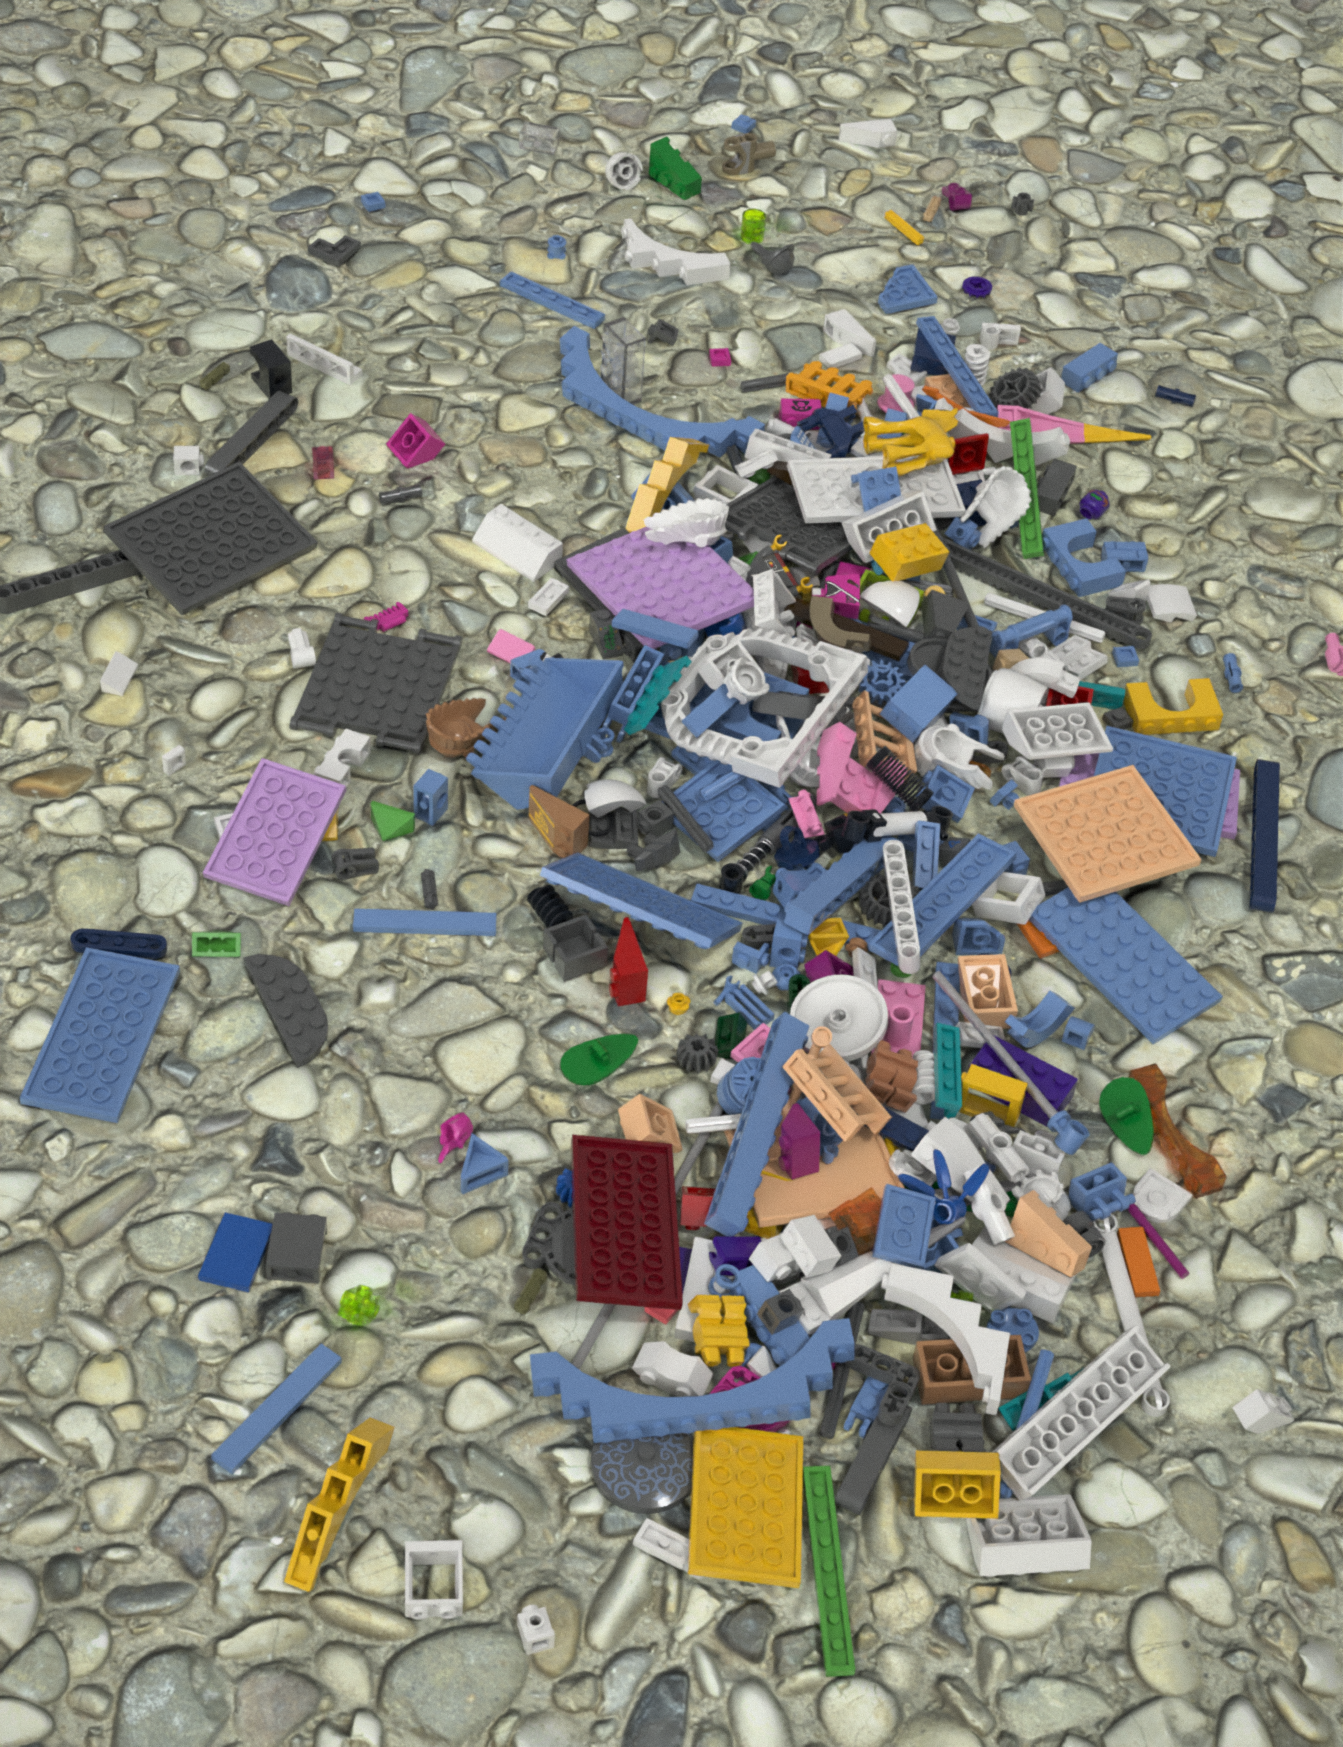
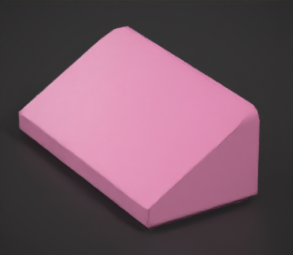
[487,629,535,663]

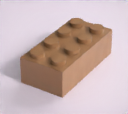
[912,1335,1031,1405]

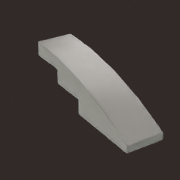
[868,1309,979,1345]

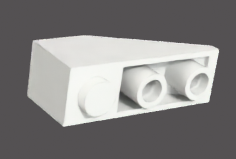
[823,309,876,357]

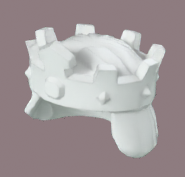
[722,657,770,704]
[1011,1170,1071,1221]

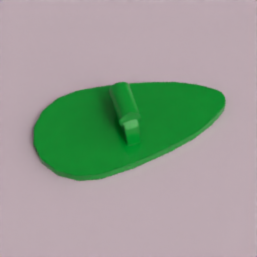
[561,1034,638,1085]
[1099,1077,1154,1155]

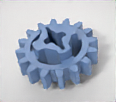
[858,660,905,705]

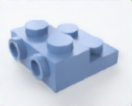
[915,765,975,823]

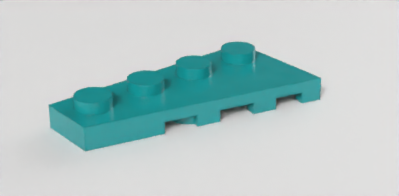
[624,656,692,735]

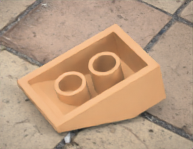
[958,954,1018,1029]

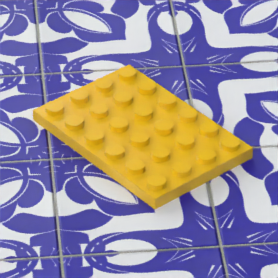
[688,1427,803,1588]

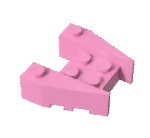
[817,722,907,814]

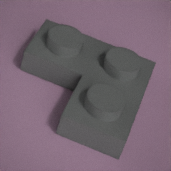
[308,235,361,266]

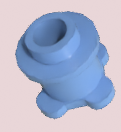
[547,235,566,260]

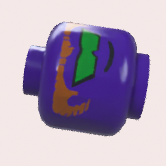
[1079,489,1110,520]

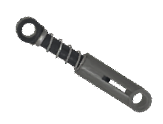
[719,793,817,894]

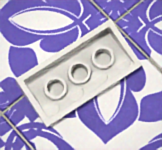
[675,1237,735,1342]

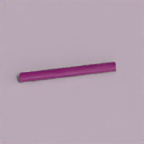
[1127,1203,1189,1279]

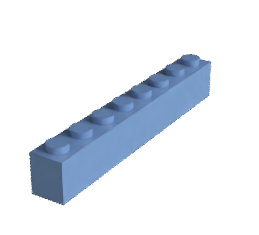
[784,836,900,935]

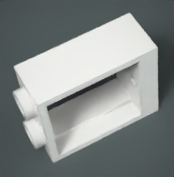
[693,465,758,504]
[972,872,1045,925]
[405,1540,463,1620]

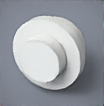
[941,318,960,335]

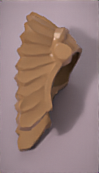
[425,698,506,758]

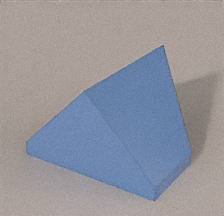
[461,1133,509,1194]

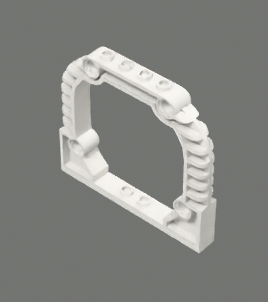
[660,628,868,788]

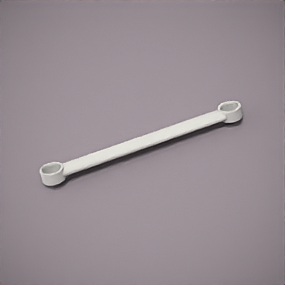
[1092,1214,1170,1417]

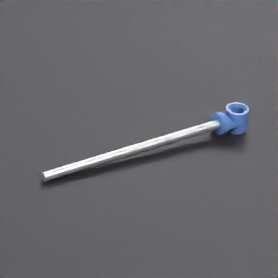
[932,971,1090,1155]

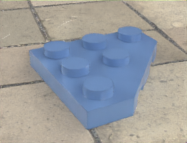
[878,264,938,314]

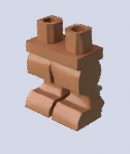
[865,1040,918,1113]

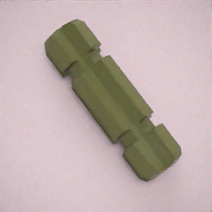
[199,362,230,390]
[514,1268,547,1315]

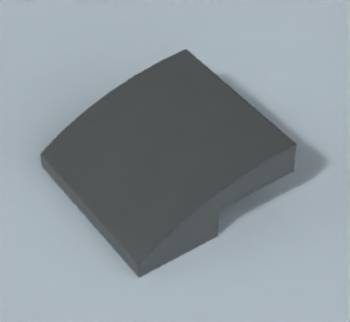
[588,807,638,849]

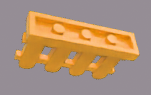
[786,361,873,415]

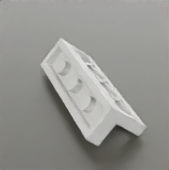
[286,334,362,385]

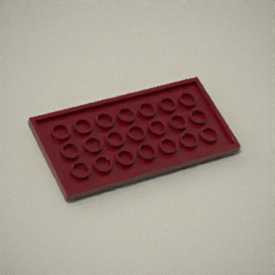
[571,1134,683,1310]

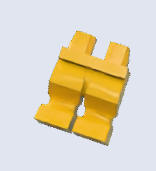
[688,1295,750,1367]

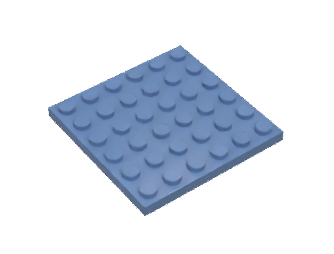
[1094,726,1237,857]

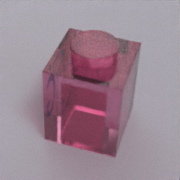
[312,446,334,479]

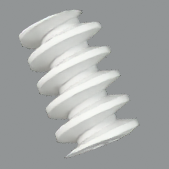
[964,344,990,387]
[911,1050,935,1105]

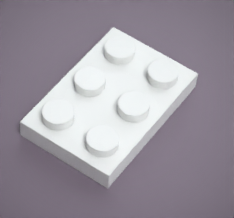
[934,1243,1026,1314]

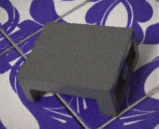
[266,1212,327,1284]

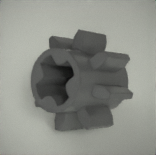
[1011,192,1034,216]

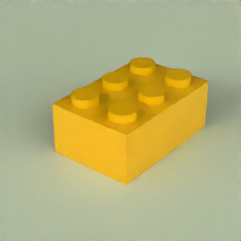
[869,523,949,582]
[914,1450,1001,1519]

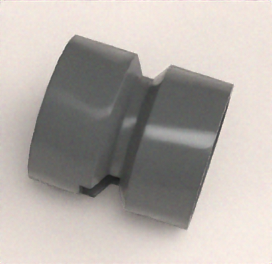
[1063,1211,1106,1258]

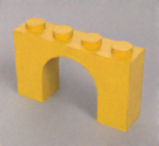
[1123,678,1223,735]

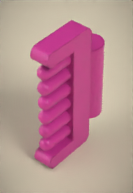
[364,602,409,632]

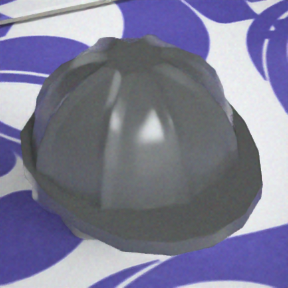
[751,242,795,274]

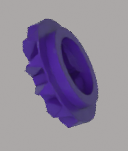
[962,276,992,298]

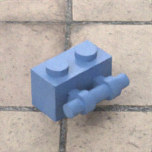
[1069,1162,1136,1221]

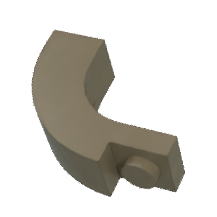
[810,596,871,652]

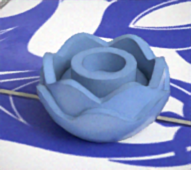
[772,964,800,991]

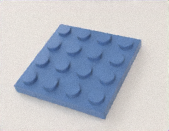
[661,760,785,862]

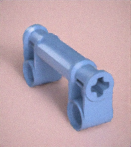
[989,604,1073,658]

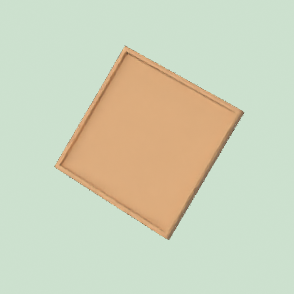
[724,1126,905,1228]

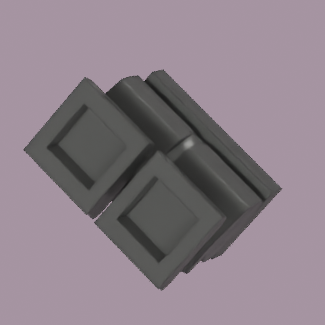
[929,1403,986,1452]

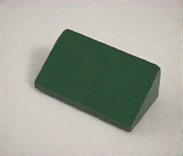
[714,1012,747,1060]

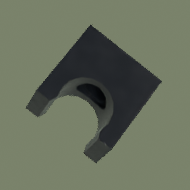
[249,339,292,399]

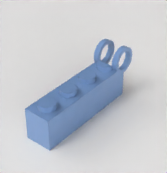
[602,645,664,743]
[708,1264,810,1366]

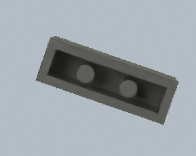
[1037,459,1077,516]

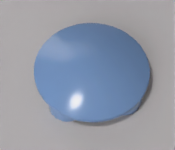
[986,1308,1039,1352]

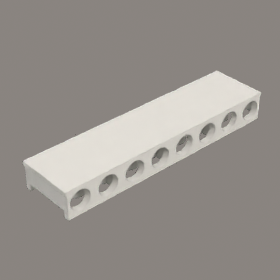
[992,1325,1171,1502]

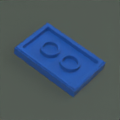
[198,1212,273,1292]

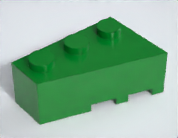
[649,136,702,200]

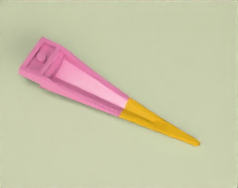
[997,405,1152,444]

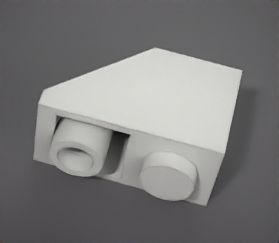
[1232,1389,1294,1434]

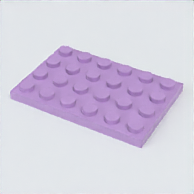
[203,758,347,906]

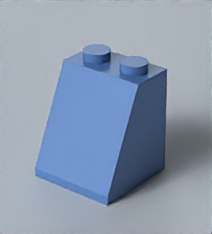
[880,665,957,743]

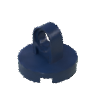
[774,826,820,870]

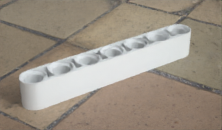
[883,840,920,974]

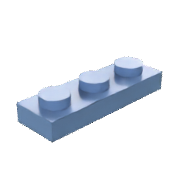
[912,820,940,890]

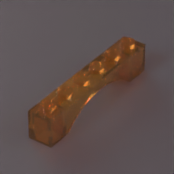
[1128,1063,1227,1199]

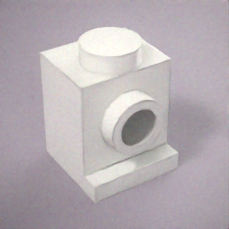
[517,1605,555,1655]

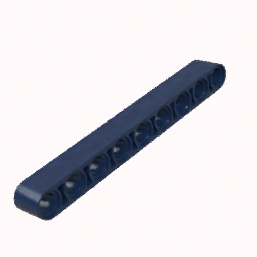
[1249,759,1280,913]

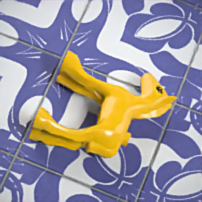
[863,408,958,477]

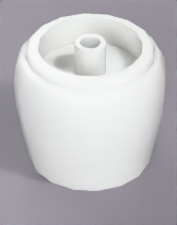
[978,668,1049,734]

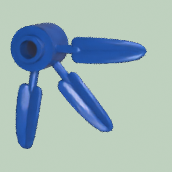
[898,1149,990,1224]

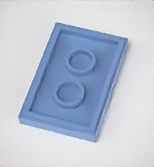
[872,1184,936,1270]

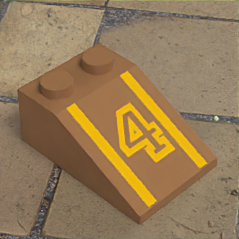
[528,785,589,858]

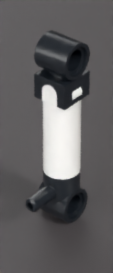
[841,806,953,842]

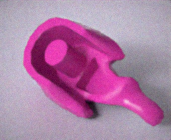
[438,1112,473,1163]

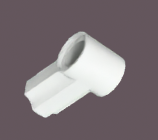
[288,628,316,669]

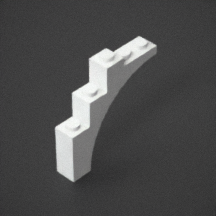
[621,218,730,285]

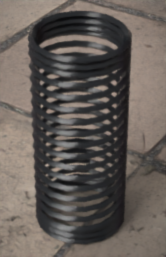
[866,746,934,812]

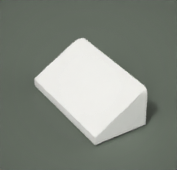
[100,651,138,696]

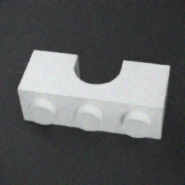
[314,729,371,788]

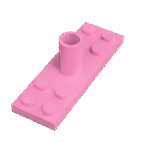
[871,979,926,1092]

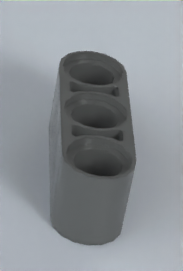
[752,691,819,720]

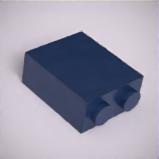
[910,328,956,376]

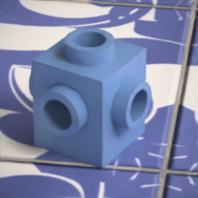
[945,517,982,550]

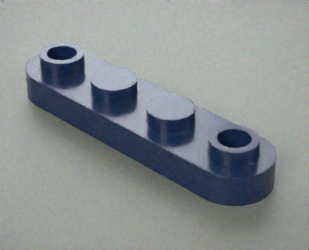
[70,928,168,959]

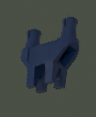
[797,405,864,458]

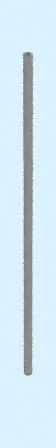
[571,1101,724,1370]

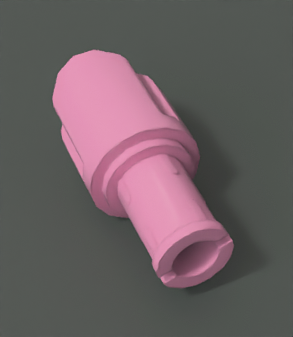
[1325,633,1343,676]

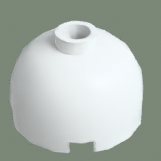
[605,152,643,190]

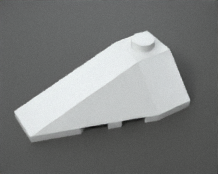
[911,1117,1010,1205]

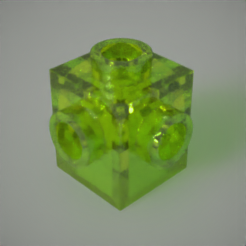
[337,1285,380,1326]

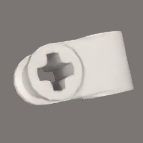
[1002,756,1044,796]
[647,757,682,798]

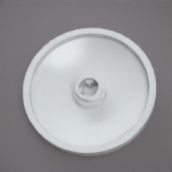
[790,975,888,1061]

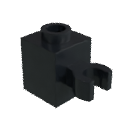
[814,814,860,854]

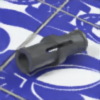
[379,484,422,505]

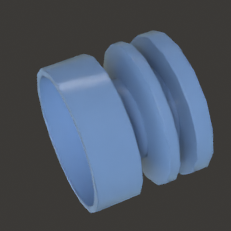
[717,1057,760,1115]

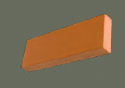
[1117,1227,1160,1298]

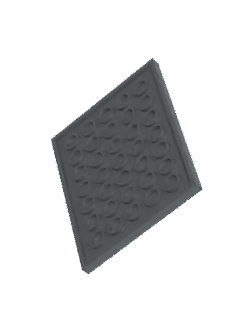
[103,461,318,616]

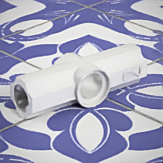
[1018,636,1069,672]
[969,1113,1029,1183]
[963,1166,1015,1245]

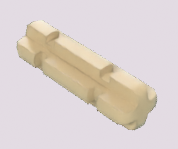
[923,196,941,222]

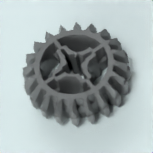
[988,367,1042,409]
[859,873,919,928]

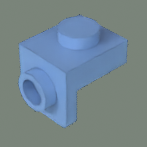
[732,942,771,974]

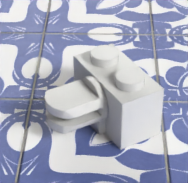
[1012,1130,1065,1176]

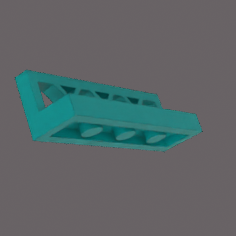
[1047,681,1125,709]
[933,1023,962,1119]

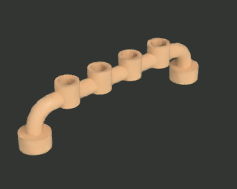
[767,1026,832,1161]

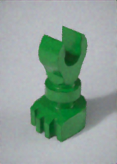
[749,866,776,901]

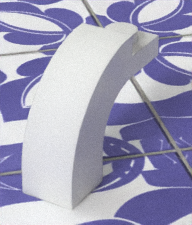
[1010,658,1080,698]

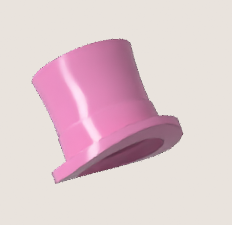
[877,374,915,413]

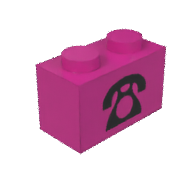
[779,398,821,430]

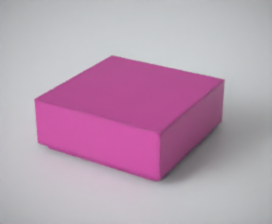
[709,348,731,367]

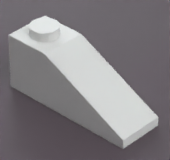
[838,119,897,148]

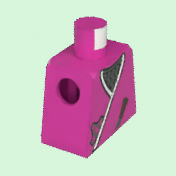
[812,574,860,619]

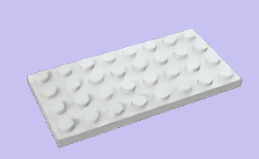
[787,455,966,523]

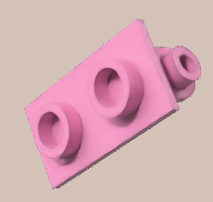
[788,789,824,838]

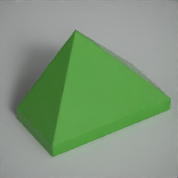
[371,801,415,841]
[192,930,241,957]

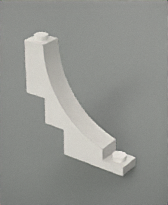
[935,398,1070,466]
[881,1263,1010,1415]

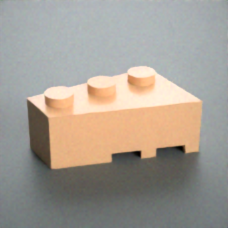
[1005,1190,1092,1278]

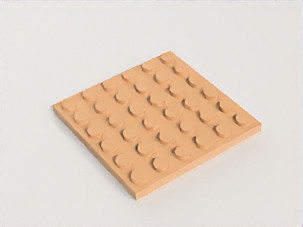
[1014,765,1202,903]

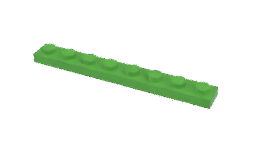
[1010,418,1044,559]
[803,1466,855,1677]

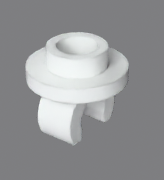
[752,971,778,996]

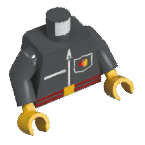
[746,535,813,597]

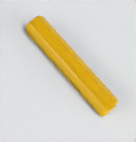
[884,210,924,245]

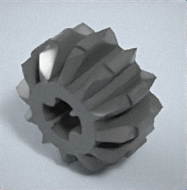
[676,1032,718,1074]

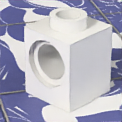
[173,446,204,475]

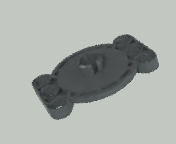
[522,1202,576,1286]

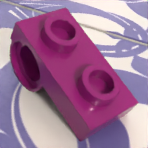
[942,183,972,210]

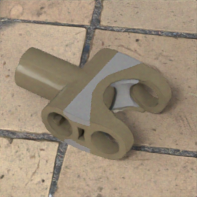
[722,133,776,175]

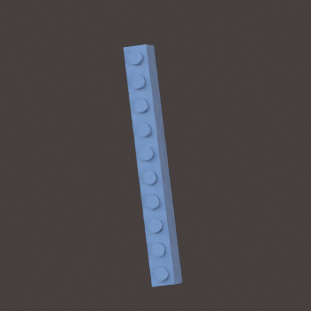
[704,1012,809,1237]

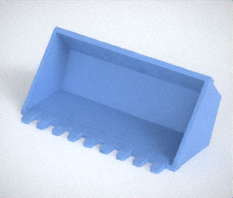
[466,656,624,810]

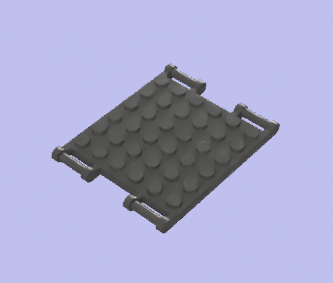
[725,476,853,576]
[289,612,463,755]

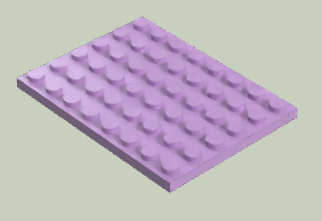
[566,527,754,649]

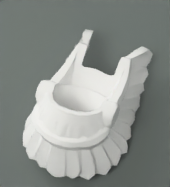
[960,466,1032,548]
[644,498,729,548]
[776,715,821,787]
[914,723,1005,790]

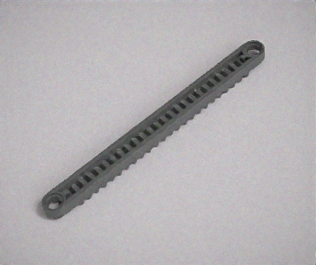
[942,537,1152,649]

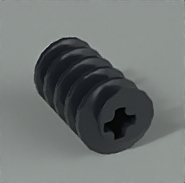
[527,885,574,928]

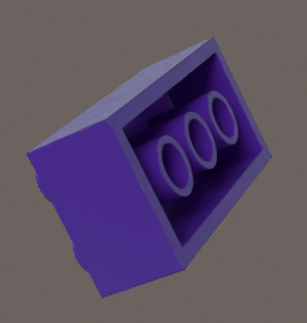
[967,1035,1078,1127]

